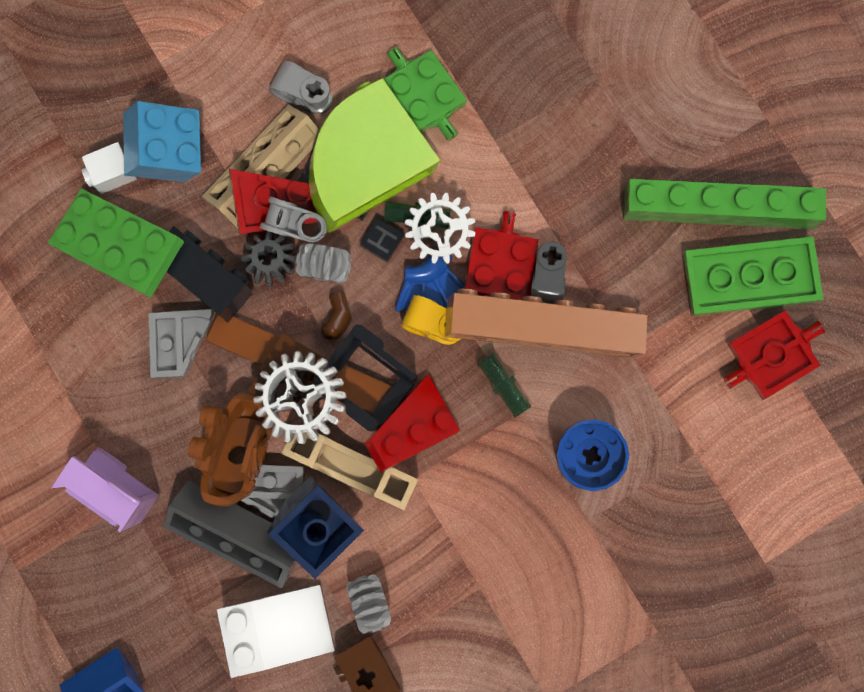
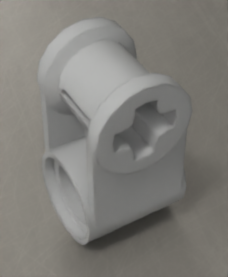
[269,60,333,114]
[259,196,327,242]

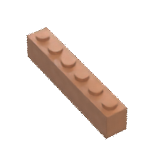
[444,289,648,358]

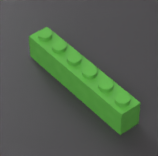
[623,179,826,229]

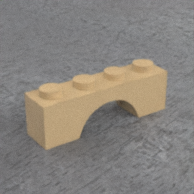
[281,423,419,511]

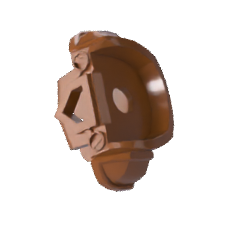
[188,393,273,507]

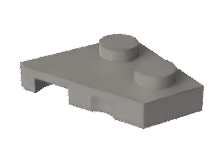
[148,309,214,379]
[241,465,305,518]

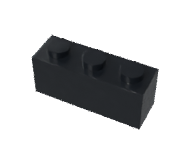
[167,226,253,323]

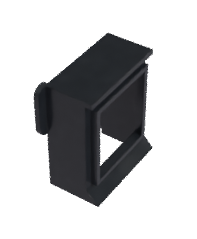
[312,324,417,431]

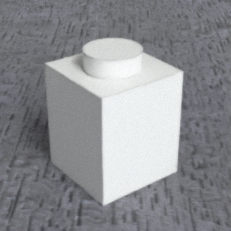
[81,142,137,194]

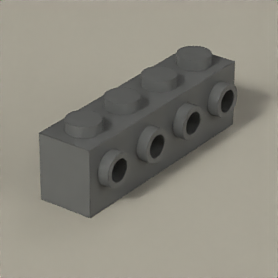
[163,480,298,588]

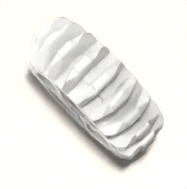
[253,351,346,444]

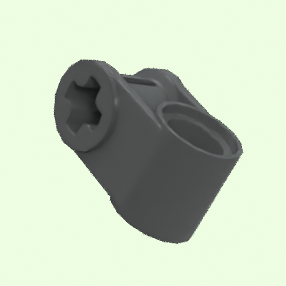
[530,241,567,304]

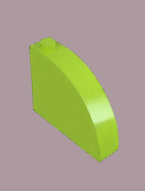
[309,78,440,233]

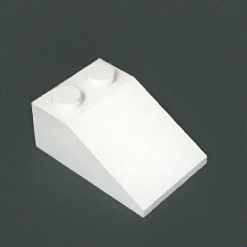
[217,585,335,678]

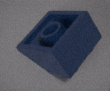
[267,475,364,579]

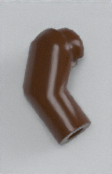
[321,292,352,340]

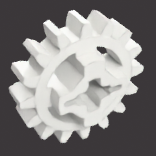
[405,193,475,264]

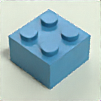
[123,101,201,182]

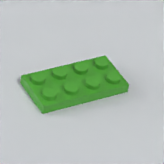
[48,188,184,298]
[683,236,824,316]

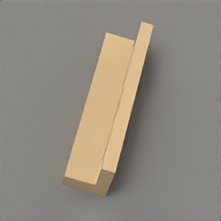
[202,104,320,228]

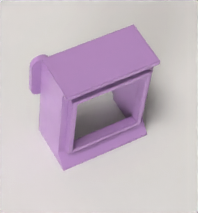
[51,447,159,532]

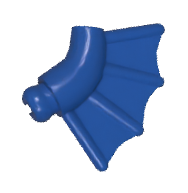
[395,248,465,312]

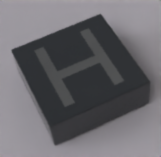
[360,218,405,263]

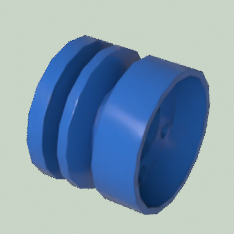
[556,419,629,491]

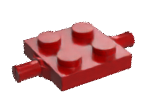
[464,211,539,300]
[723,310,825,400]

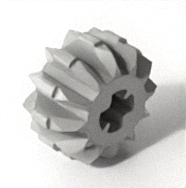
[295,243,351,283]
[346,574,391,634]

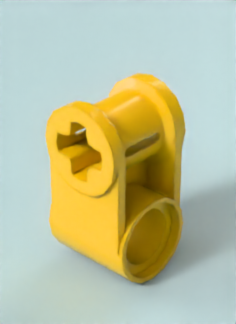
[401,295,461,345]

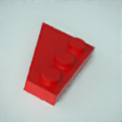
[229,168,317,234]
[364,374,460,473]

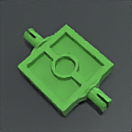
[384,47,467,141]

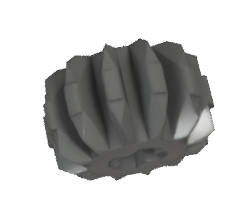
[241,231,296,287]

